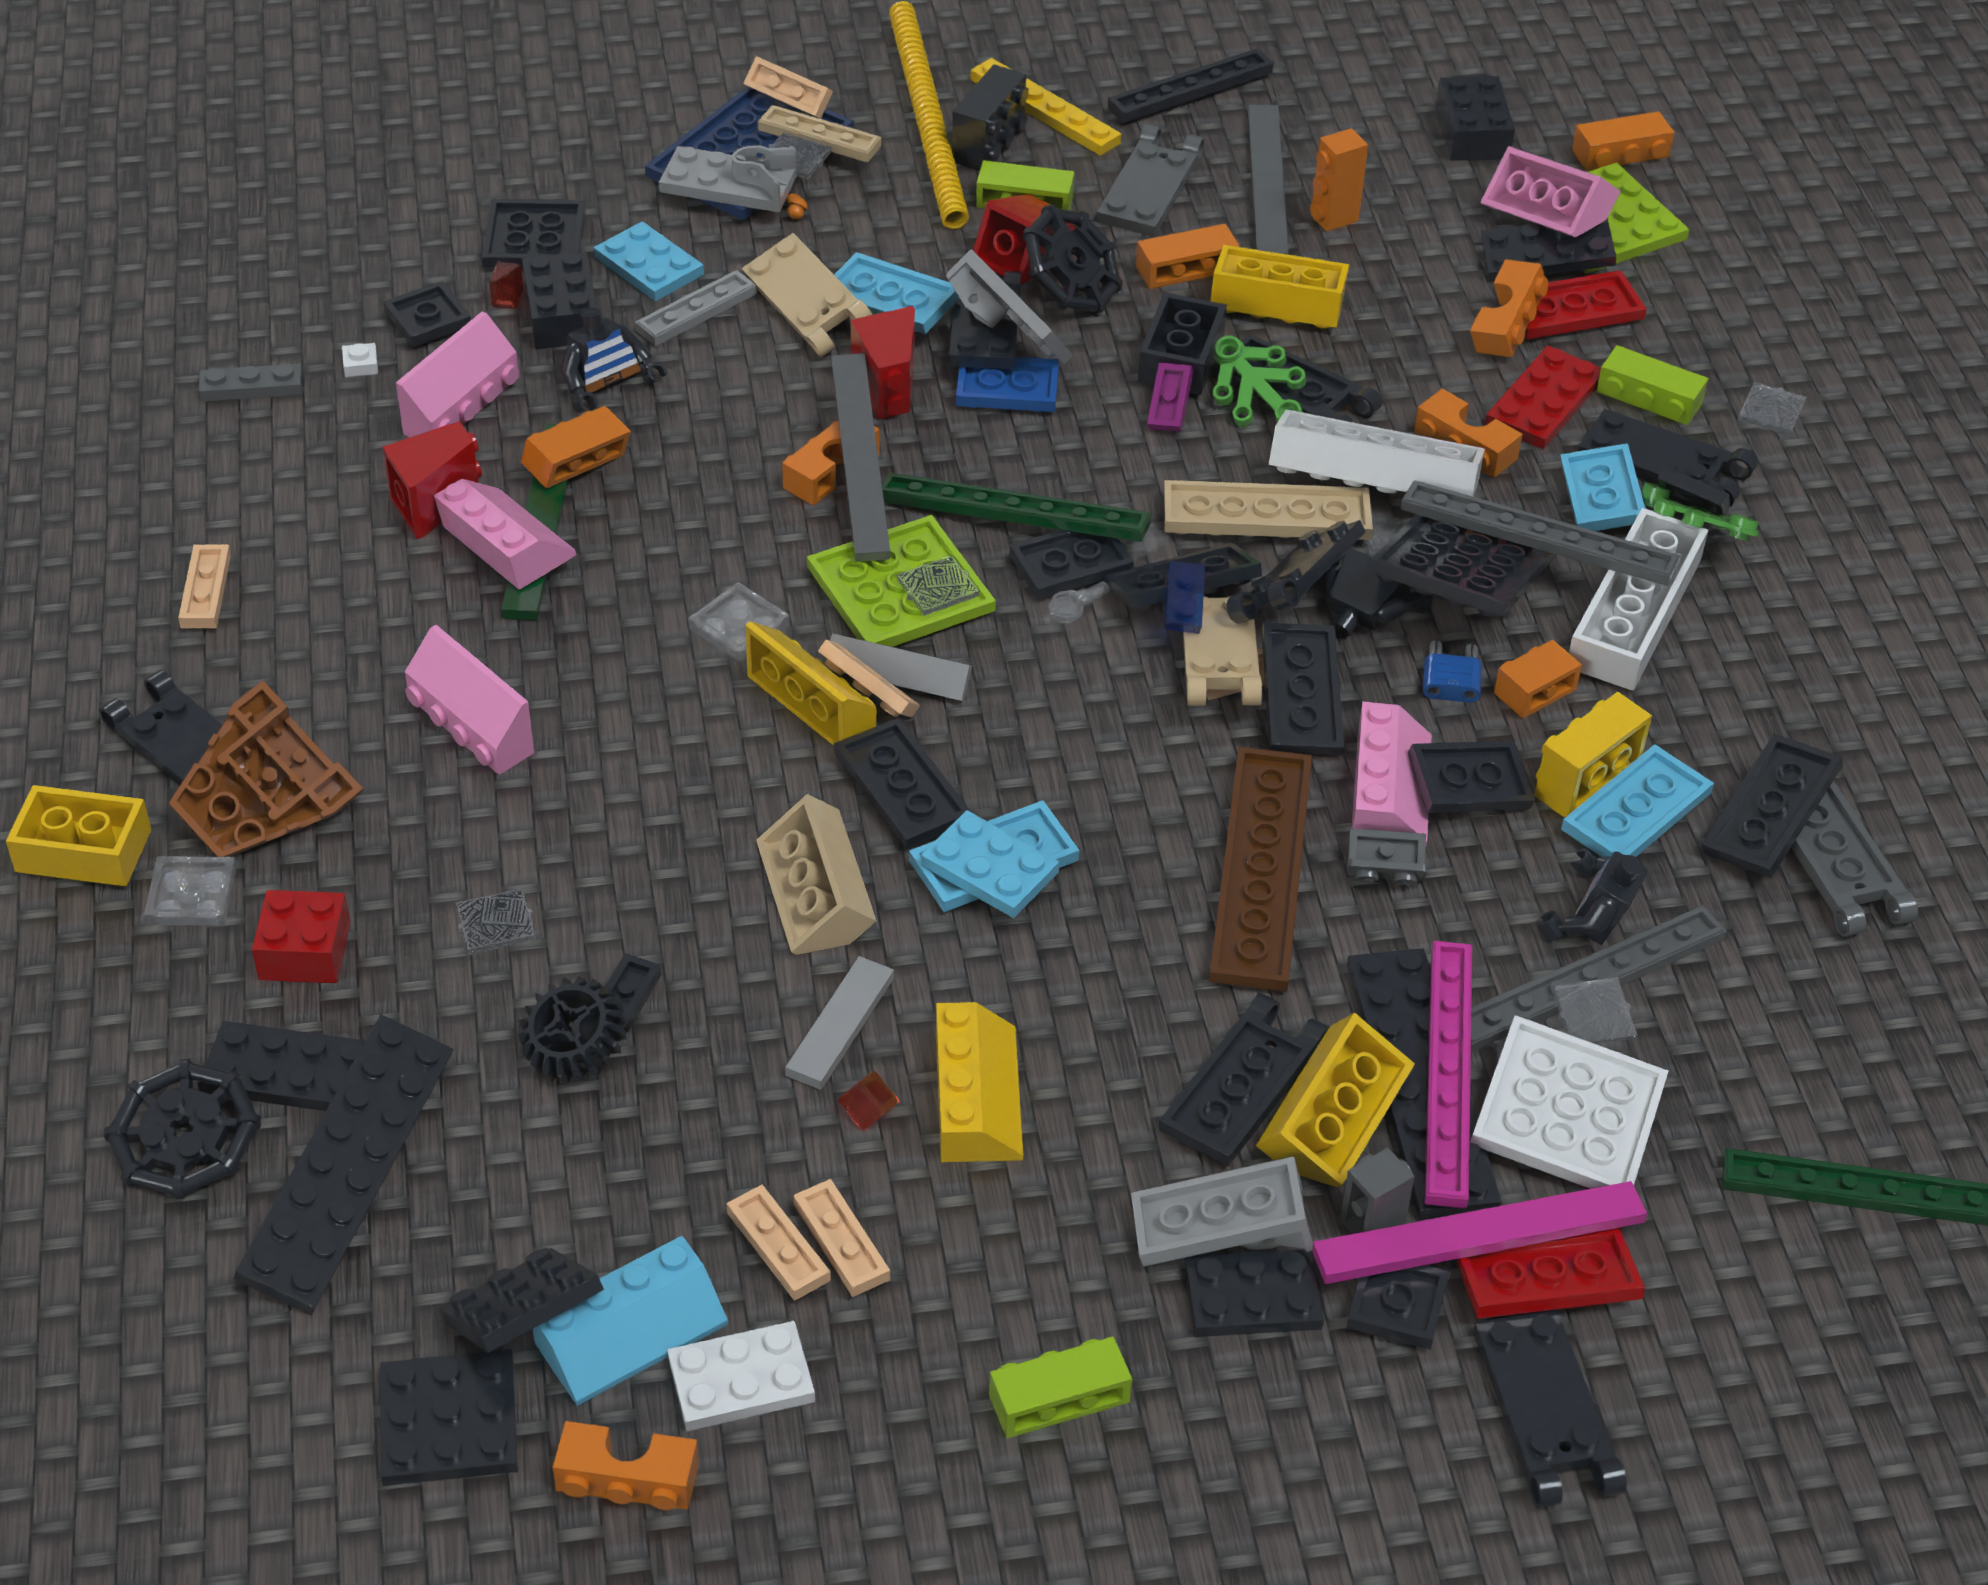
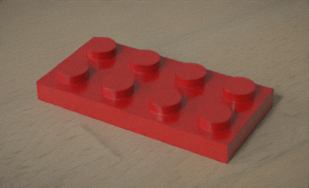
[1525,270,1647,339]
[1485,345,1601,450]
[1455,1228,1645,1318]

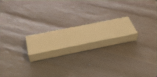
[758,105,881,162]

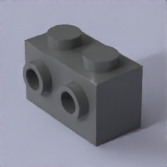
[1340,1148,1415,1234]

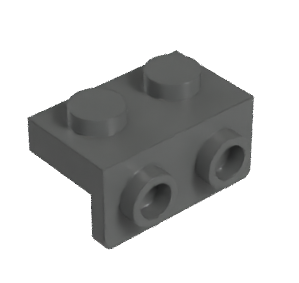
[1347,828,1427,886]

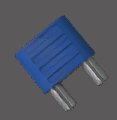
[1423,641,1482,703]

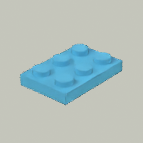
[593,221,704,302]
[1560,443,1645,531]
[921,810,1059,918]

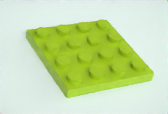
[1532,162,1690,274]
[807,515,996,647]

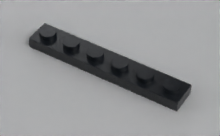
[1107,48,1274,123]

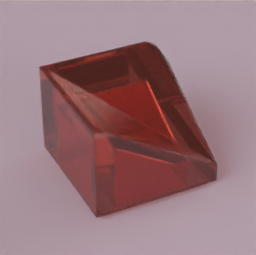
[490,262,524,309]
[837,1071,900,1130]

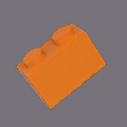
[1494,639,1582,719]

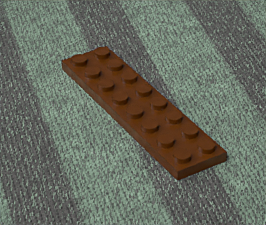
[1209,747,1312,992]

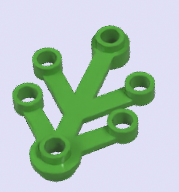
[1213,336,1306,427]
[1641,482,1759,541]

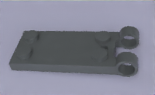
[1096,123,1205,237]
[1791,781,1918,937]

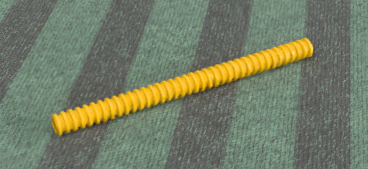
[889,1,969,230]

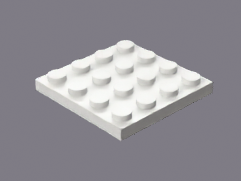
[1470,1015,1668,1189]

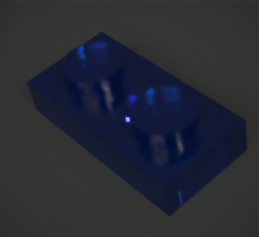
[1164,561,1205,634]

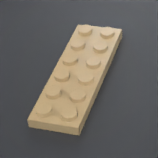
[1164,480,1373,540]

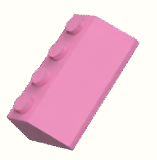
[1480,146,1621,237]
[396,312,519,437]
[434,479,577,590]
[405,625,534,775]
[1352,701,1432,846]

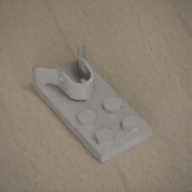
[659,146,797,212]
[946,249,1073,364]
[1131,1156,1313,1266]

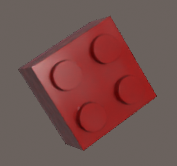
[252,890,351,983]

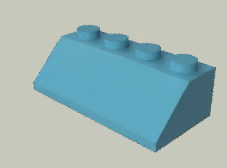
[533,1236,728,1406]

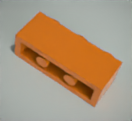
[1572,111,1675,171]
[1310,128,1368,231]
[1136,224,1240,289]
[521,406,631,488]

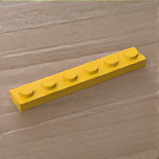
[971,58,1122,156]

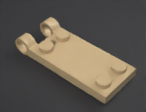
[742,233,872,358]
[1181,596,1262,706]

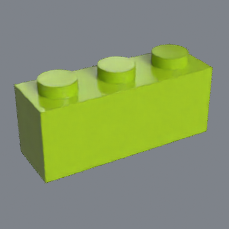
[976,161,1075,211]
[1596,345,1709,425]
[989,1336,1132,1439]

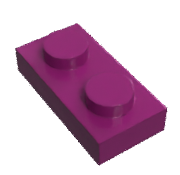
[1147,363,1193,432]

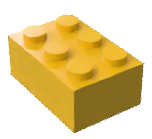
[1534,692,1652,818]
[6,785,152,886]

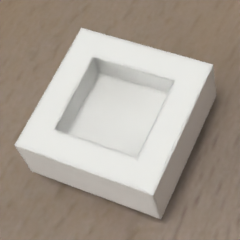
[342,343,378,377]

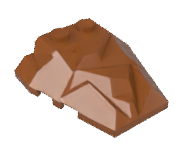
[169,680,364,861]

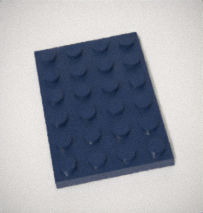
[645,86,854,221]

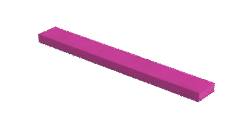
[1425,941,1472,1208]
[1312,1181,1647,1284]

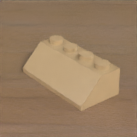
[756,794,877,955]

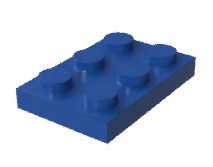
[956,357,1059,412]

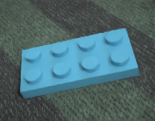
[834,252,960,334]
[1561,744,1714,857]
[909,800,1079,912]

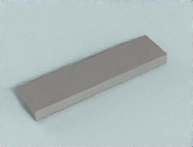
[635,270,757,346]
[825,633,972,701]
[785,956,894,1090]

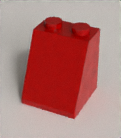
[973,194,1075,284]
[851,306,915,420]
[382,421,482,539]

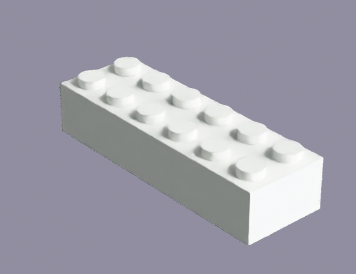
[1269,409,1485,497]
[1569,508,1708,691]

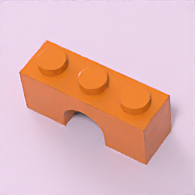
[1470,259,1548,357]
[1414,388,1523,478]
[782,420,880,506]
[553,1421,699,1510]

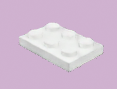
[667,1321,815,1432]

